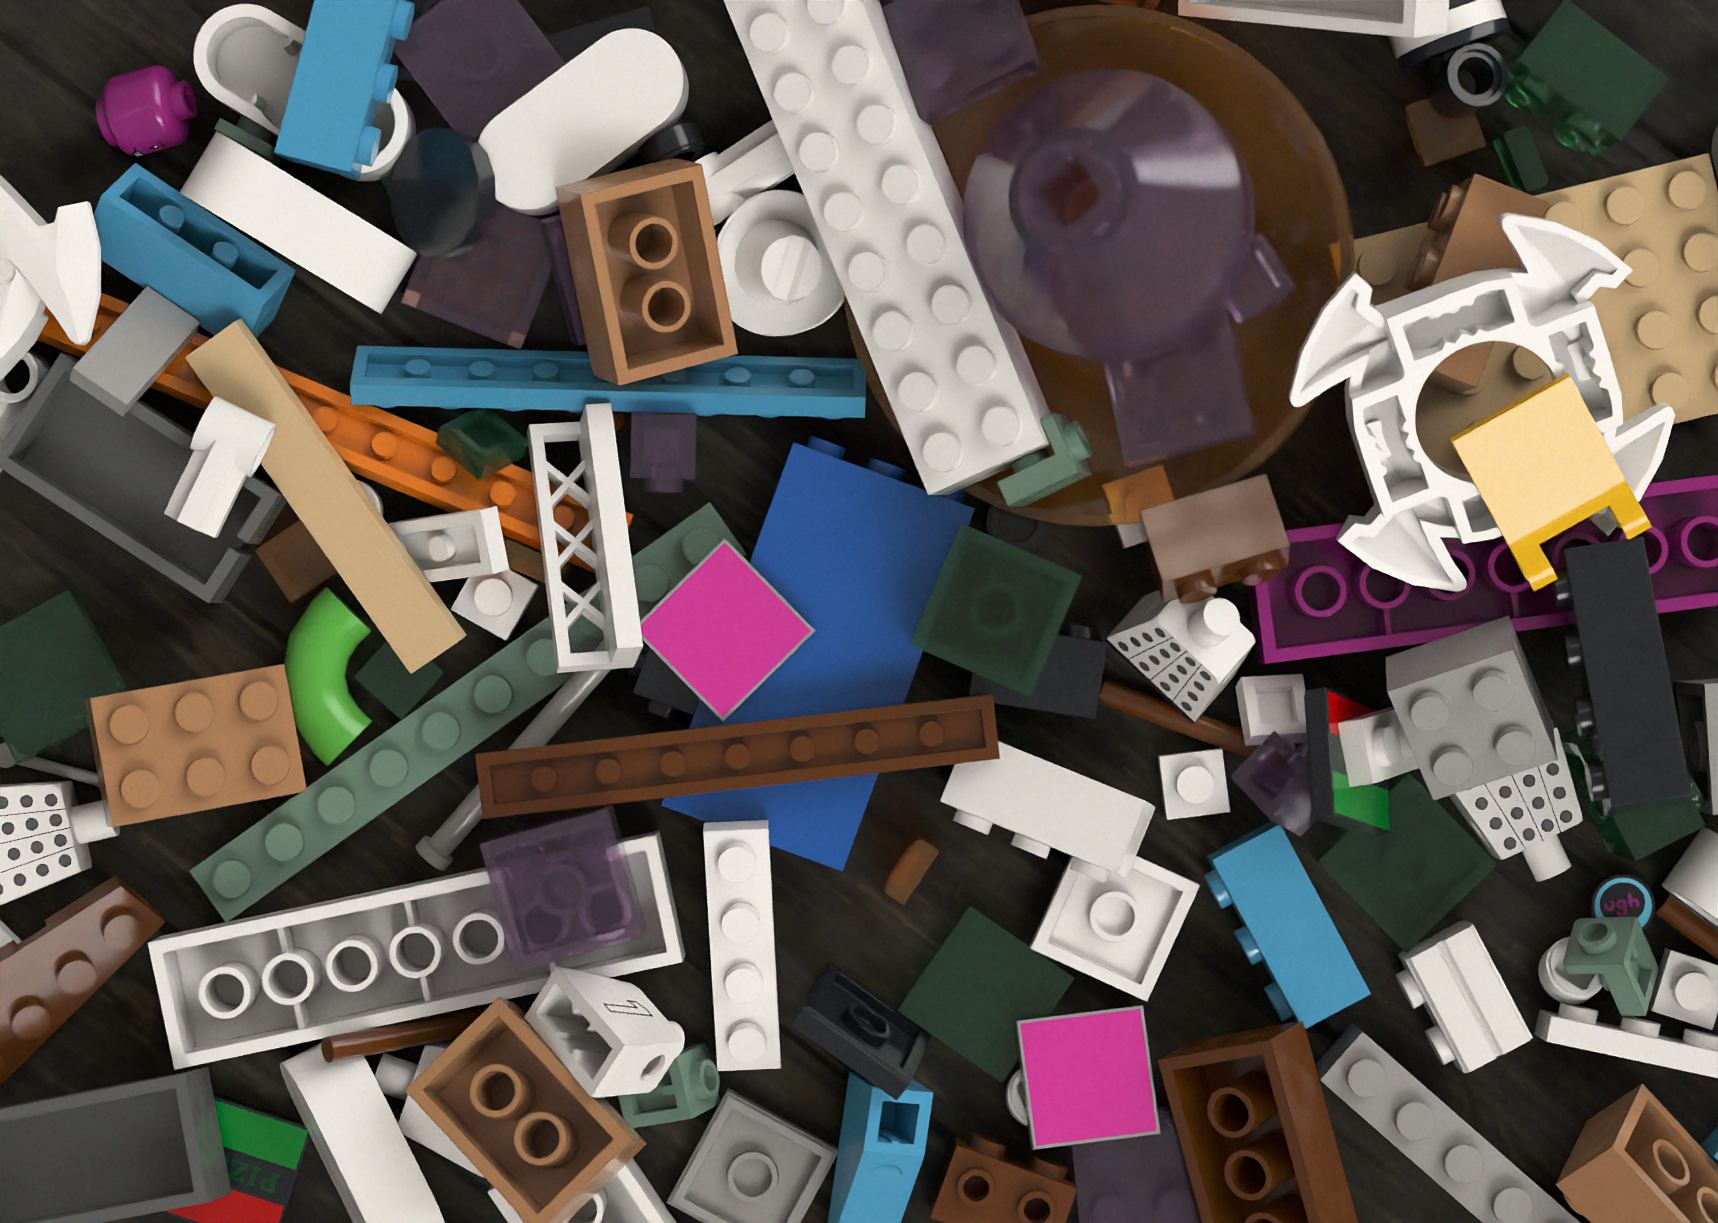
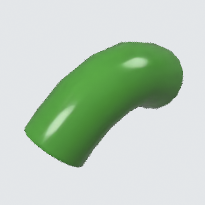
[283,586,372,766]

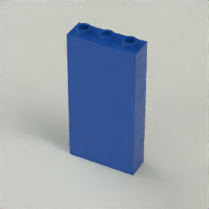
[661,436,975,871]

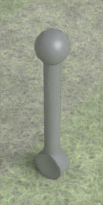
[0,743,101,791]

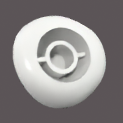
[716,190,846,336]

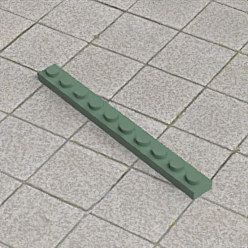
[190,502,747,923]

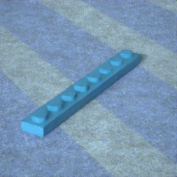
[350,346,866,419]

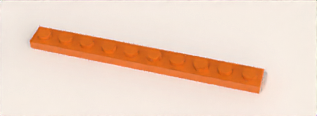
[37,293,633,573]

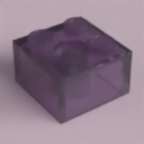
[480,804,647,972]

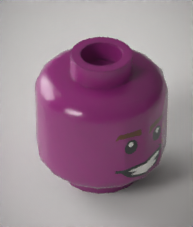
[96,65,198,157]

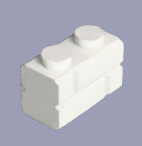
[1395,920,1533,1074]

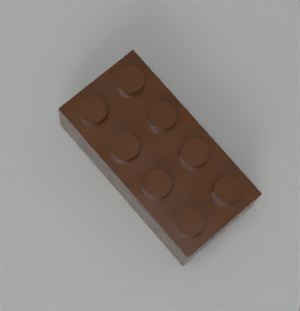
[1158,1021,1358,1223]

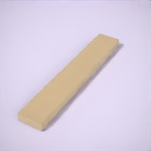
[185,318,466,674]

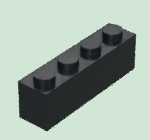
[1551,537,1692,817]

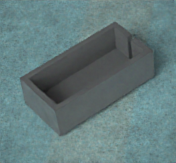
[0,353,287,603]
[0,1067,232,1223]

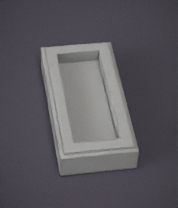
[69,286,200,417]

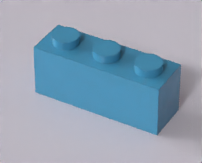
[274,0,415,180]
[93,163,296,338]
[1203,820,1371,1029]

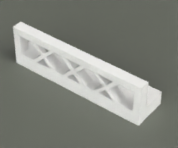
[527,403,643,673]

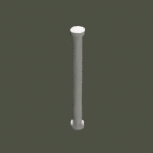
[415,639,611,871]

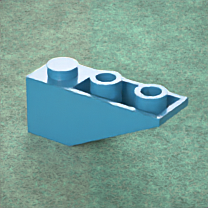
[828,1071,934,1223]

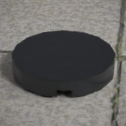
[390,128,496,258]

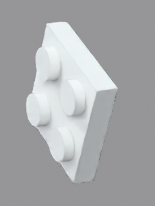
[1030,856,1200,1001]

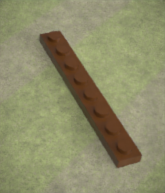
[475,694,1000,819]

